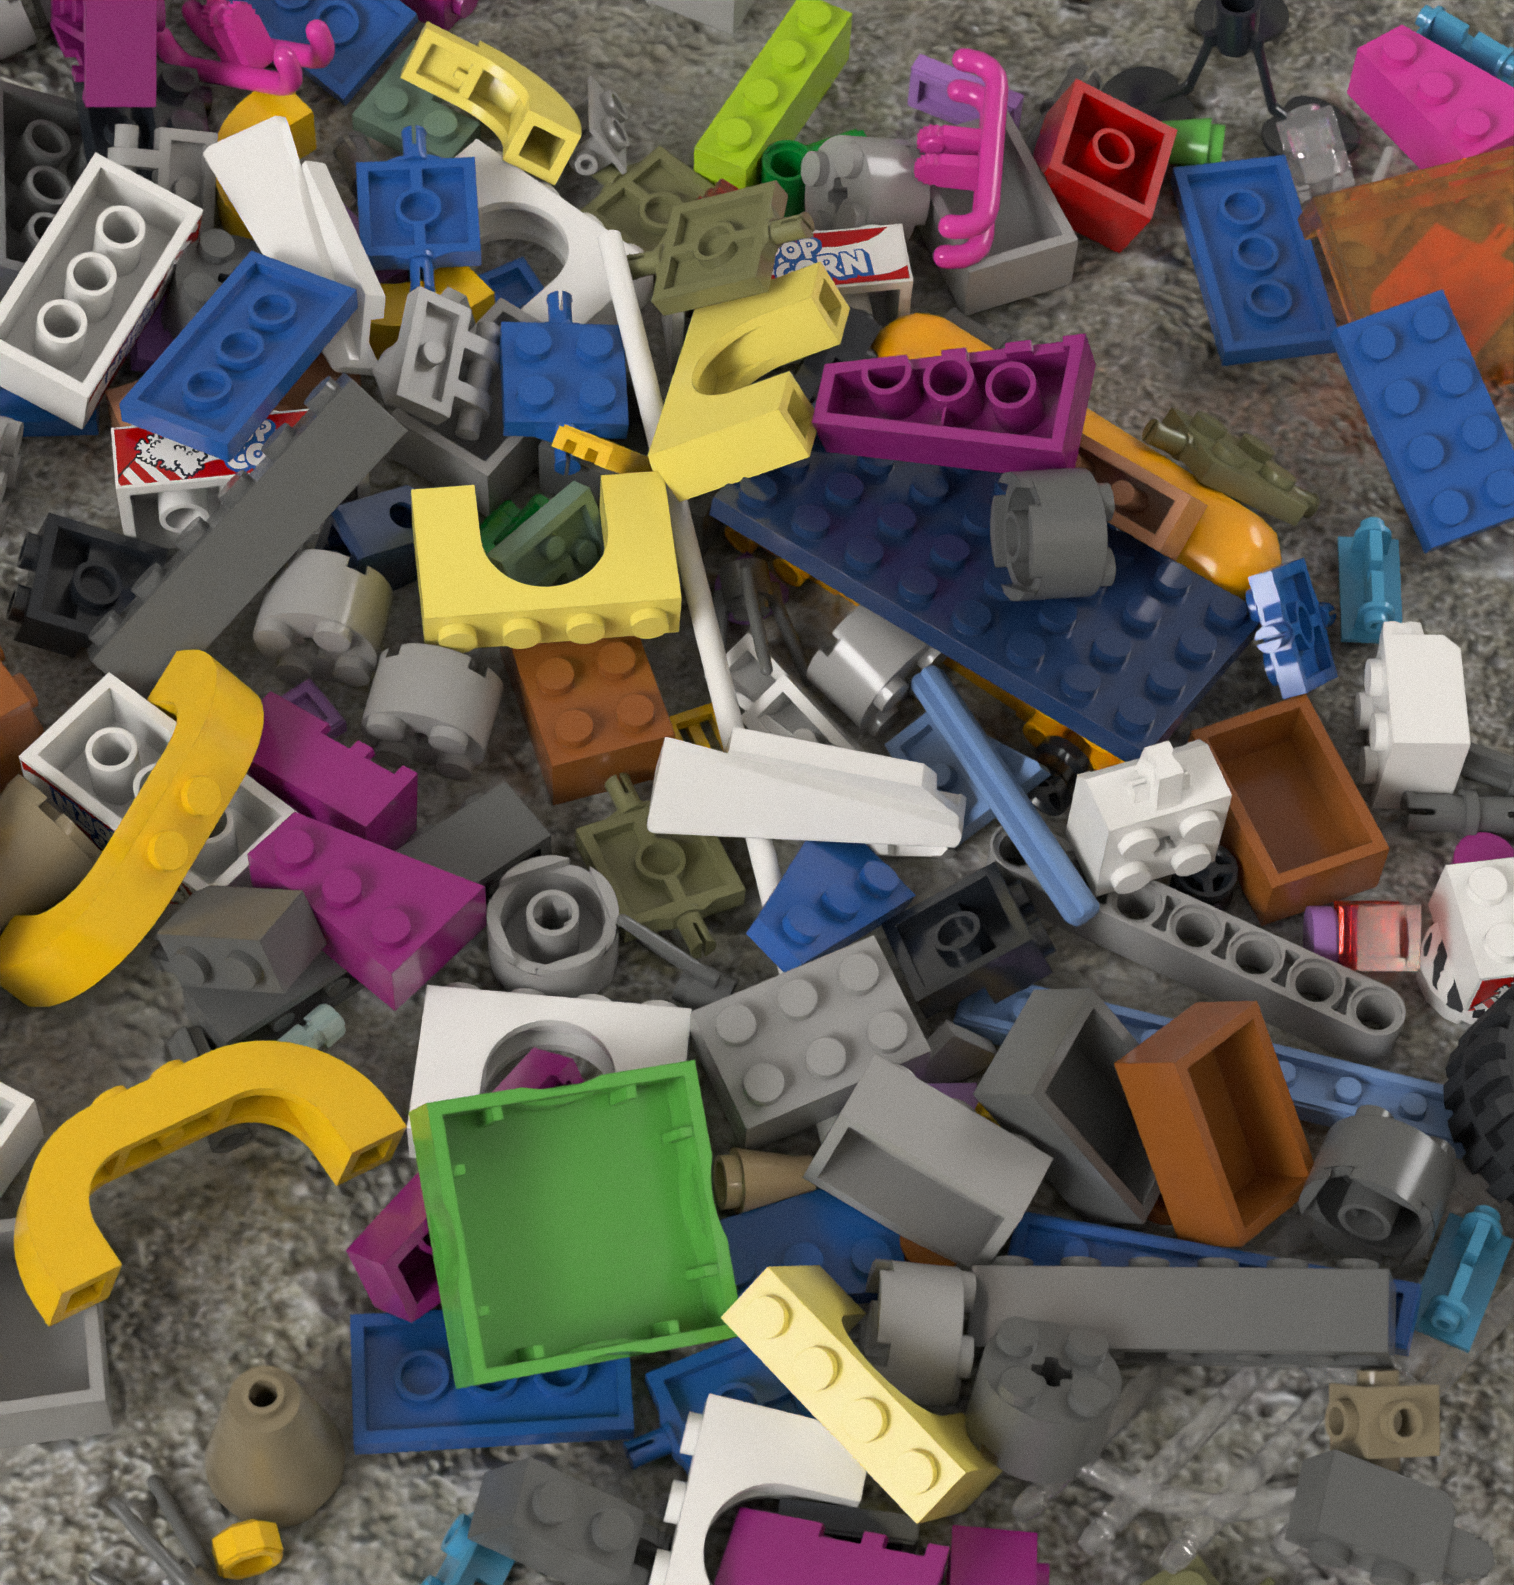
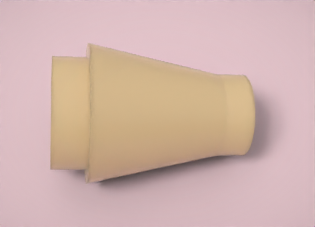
[713,1147,816,1214]

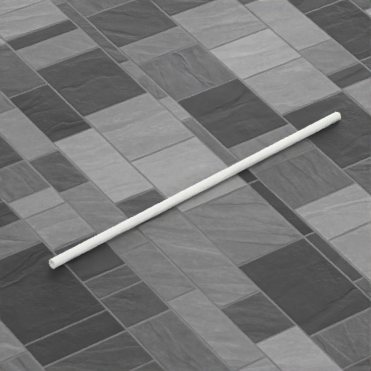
[597,230,839,1144]

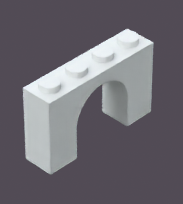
[408,139,653,325]
[407,982,692,1158]
[648,1393,867,1585]

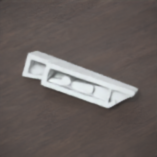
[203,116,386,376]
[704,633,957,859]
[647,727,967,848]

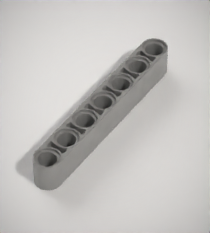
[986,825,1406,1066]

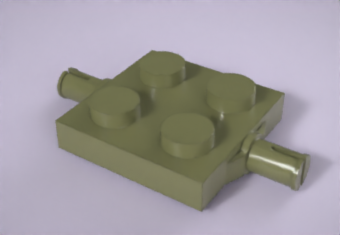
[580,145,723,283]
[627,180,815,316]
[1142,407,1320,527]
[575,773,746,959]

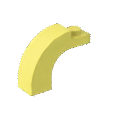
[401,21,582,186]

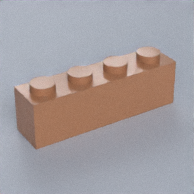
[1075,433,1208,560]

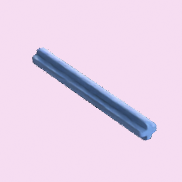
[911,665,1099,927]

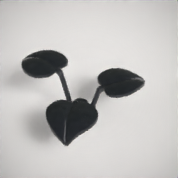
[1101,0,1361,165]

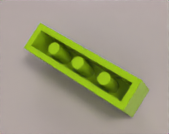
[694,0,853,193]

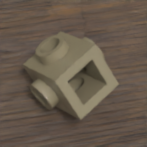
[1325,1368,1440,1471]

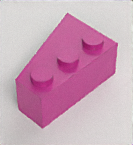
[1347,25,1514,205]

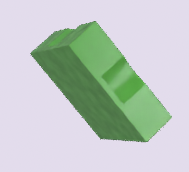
[409,1060,738,1389]

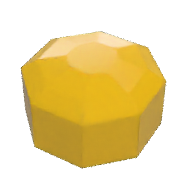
[211,1519,283,1580]

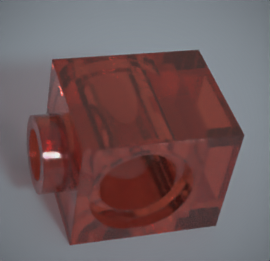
[1334,900,1422,971]

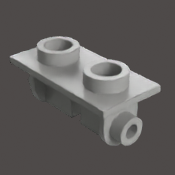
[569,75,630,175]

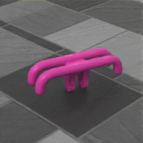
[157,0,335,96]
[914,48,1009,269]

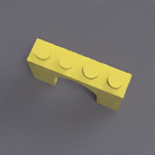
[648,261,850,502]
[411,471,682,653]
[721,1265,1002,1524]

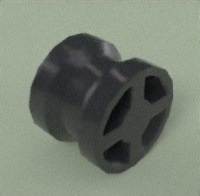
[1026,736,1094,816]
[1169,845,1239,912]

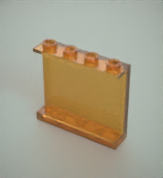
[1297,145,1514,386]

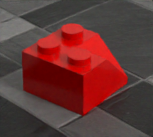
[1033,78,1177,253]

